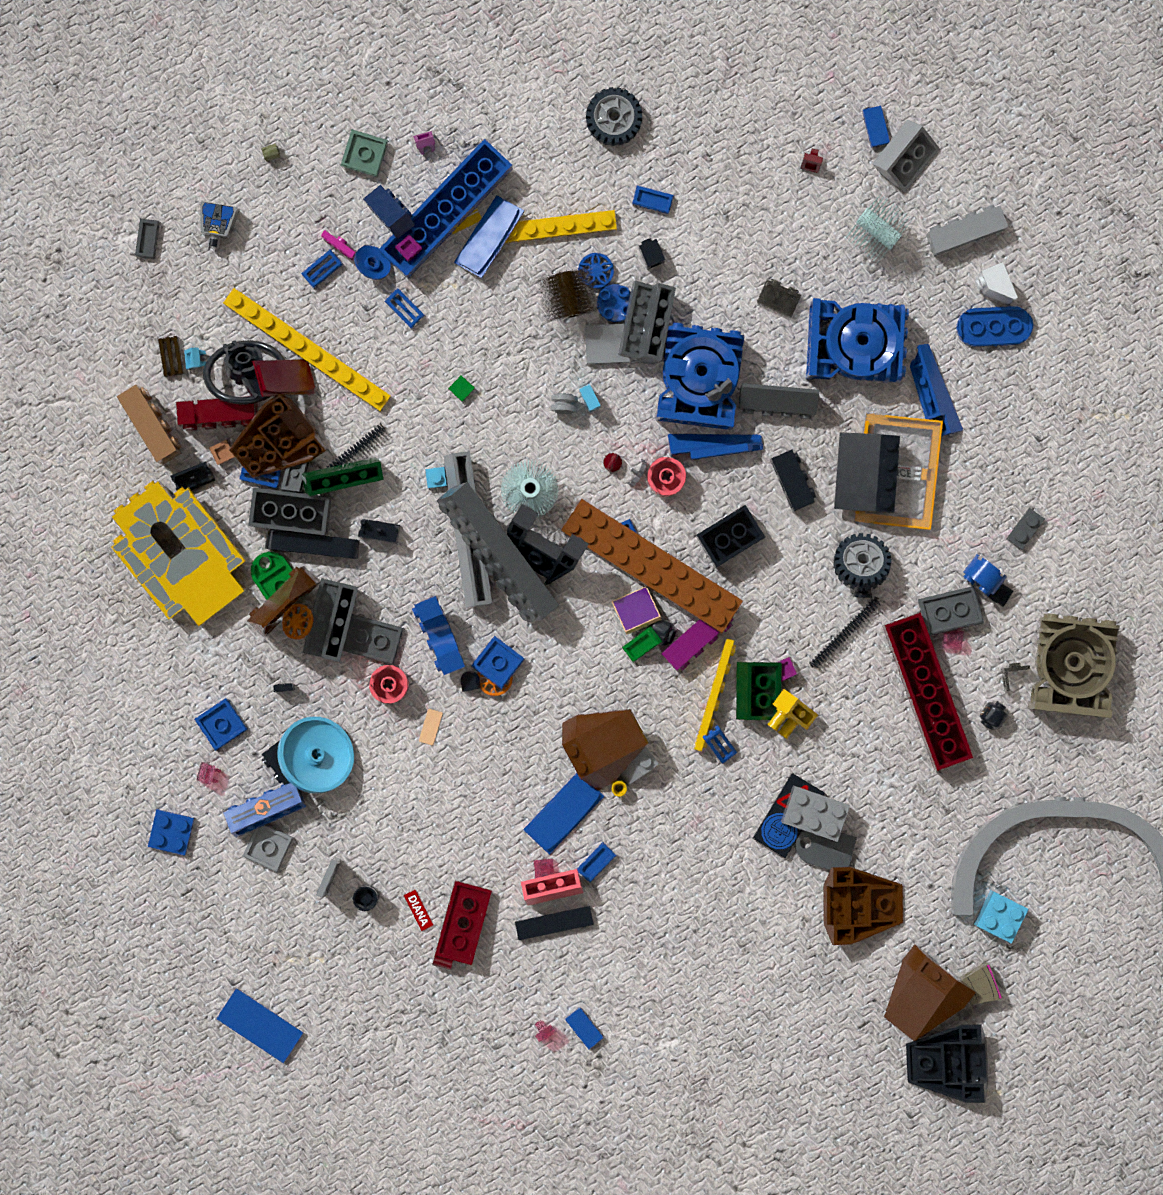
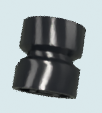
[352,884,380,912]

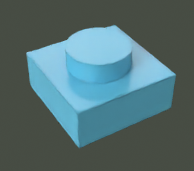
[425,467,447,489]

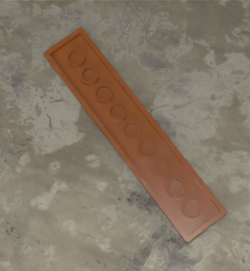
[561,499,743,634]

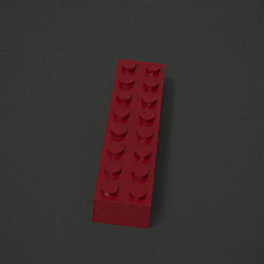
[882,612,973,771]

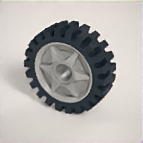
[586,87,642,146]
[833,533,892,591]

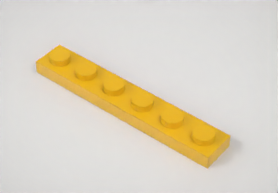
[505,210,617,243]
[693,638,736,751]

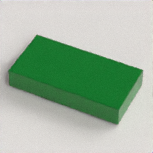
[622,626,662,662]

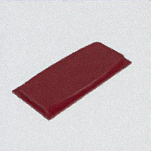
[252,359,315,397]

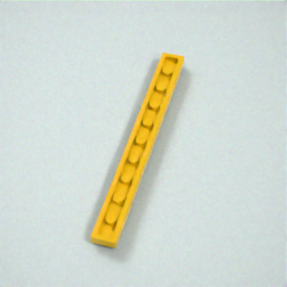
[223,288,391,412]

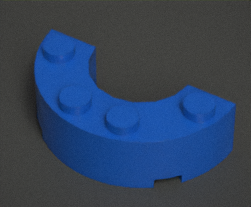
[412,596,465,675]

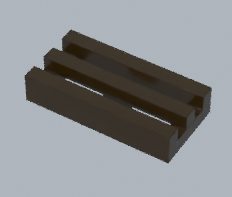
[158,336,184,377]

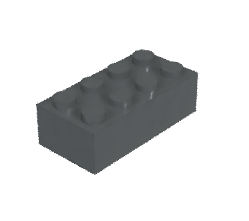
[248,488,332,536]

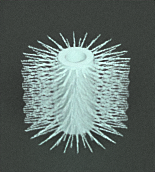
[845,193,913,263]
[501,459,559,518]

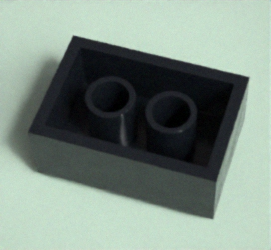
[695,505,765,568]

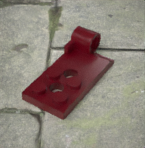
[432,880,492,970]

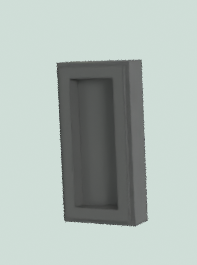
[135,218,160,259]

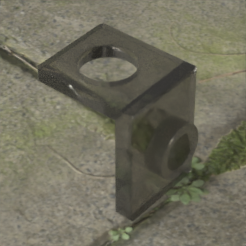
[1001,662,1030,691]

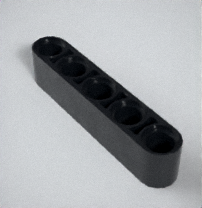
[265,530,360,559]

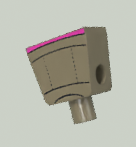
[960,962,1002,1005]

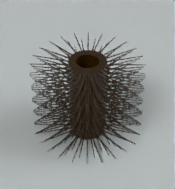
[537,267,601,321]

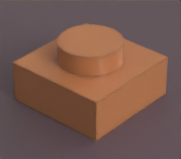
[209,440,235,466]

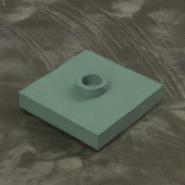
[340,129,389,177]

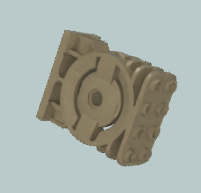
[1028,613,1120,718]

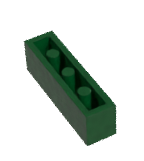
[302,457,384,496]

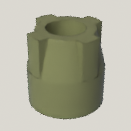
[261,143,281,162]

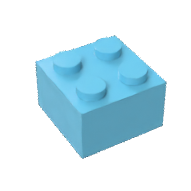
[974,890,1028,944]

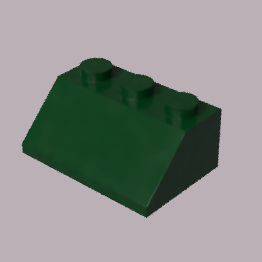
[736,662,782,720]

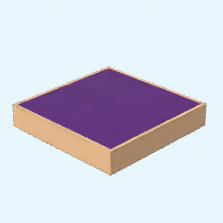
[611,586,662,635]

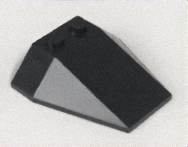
[906,1024,989,1103]

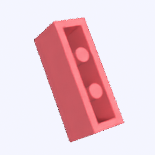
[521,869,584,906]

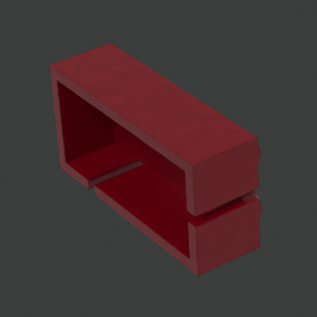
[176,396,259,431]

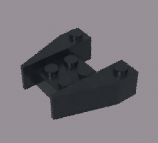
[507,504,589,585]

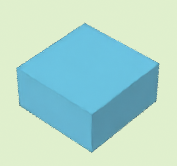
[579,384,601,413]

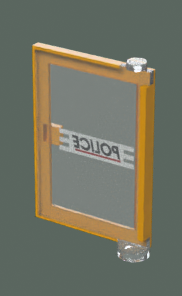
[854,407,943,530]

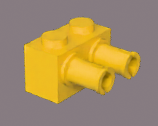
[767,689,818,739]

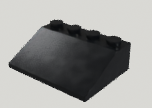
[834,432,900,513]

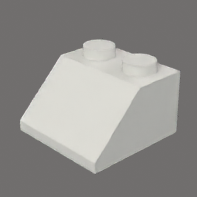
[975,262,1018,305]

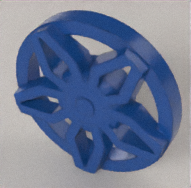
[578,253,614,289]

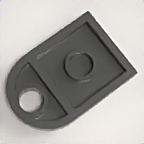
[795,830,857,869]

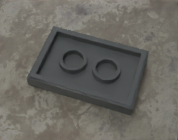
[918,586,984,636]
[343,614,404,665]

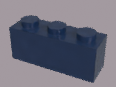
[363,184,415,239]

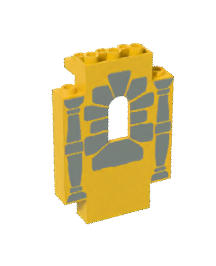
[111,480,246,626]

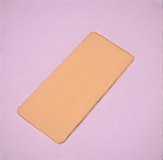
[419,709,443,745]

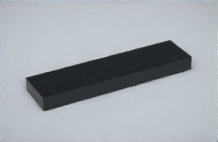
[515,905,594,940]

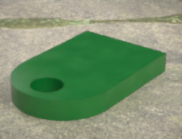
[251,552,293,600]

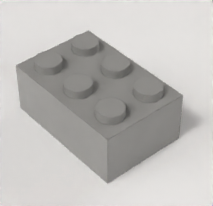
[781,785,850,842]

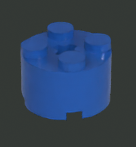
[963,554,1007,596]

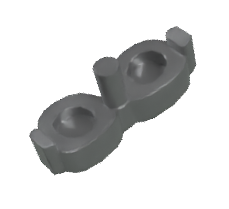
[705,378,732,401]
[627,459,647,487]

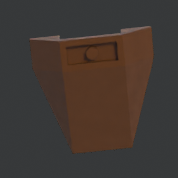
[229,393,326,478]
[884,944,976,1041]

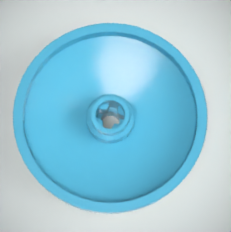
[277,716,354,794]

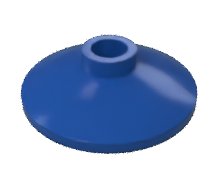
[354,245,391,280]

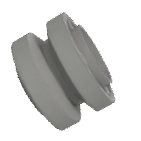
[550,393,578,414]

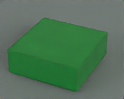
[448,375,475,402]

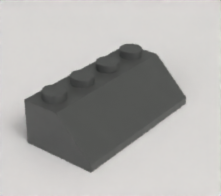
[738,383,820,419]

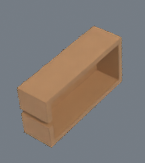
[116,385,182,465]

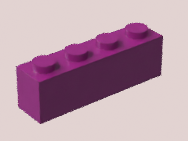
[661,618,734,671]

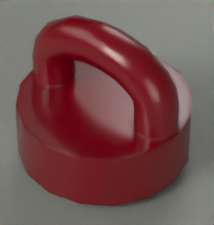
[603,453,622,472]

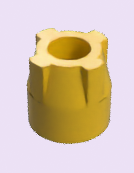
[611,781,627,796]

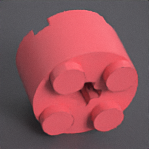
[647,457,686,497]
[369,665,409,704]

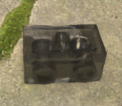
[756,279,802,318]

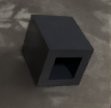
[639,238,665,270]

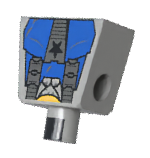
[200,201,239,249]

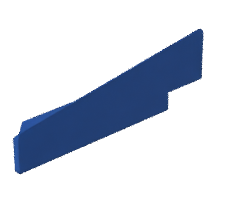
[910,344,963,437]
[668,434,763,460]

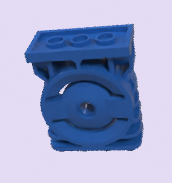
[806,298,909,383]
[656,323,745,430]

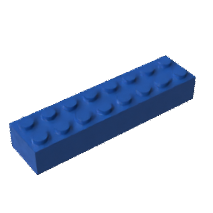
[379,139,513,279]

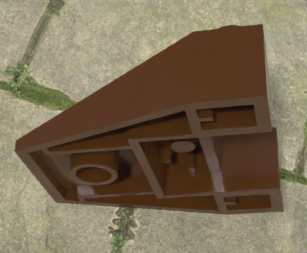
[247,566,320,637]

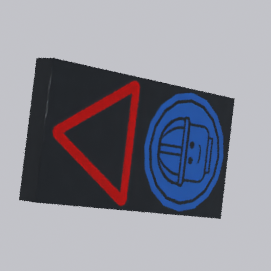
[752,773,825,858]

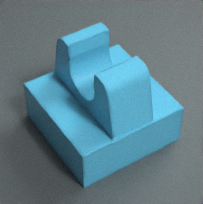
[184,348,206,370]

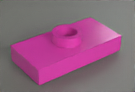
[321,230,356,261]

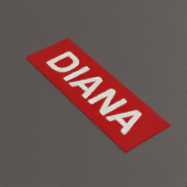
[403,890,433,931]

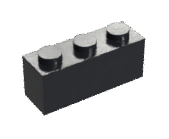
[770,449,816,512]

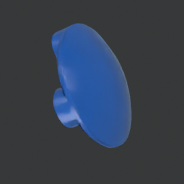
[597,284,631,322]

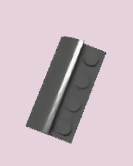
[618,280,676,364]
[302,578,359,662]

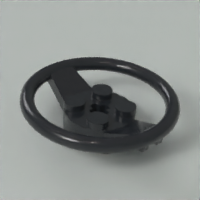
[203,340,285,405]

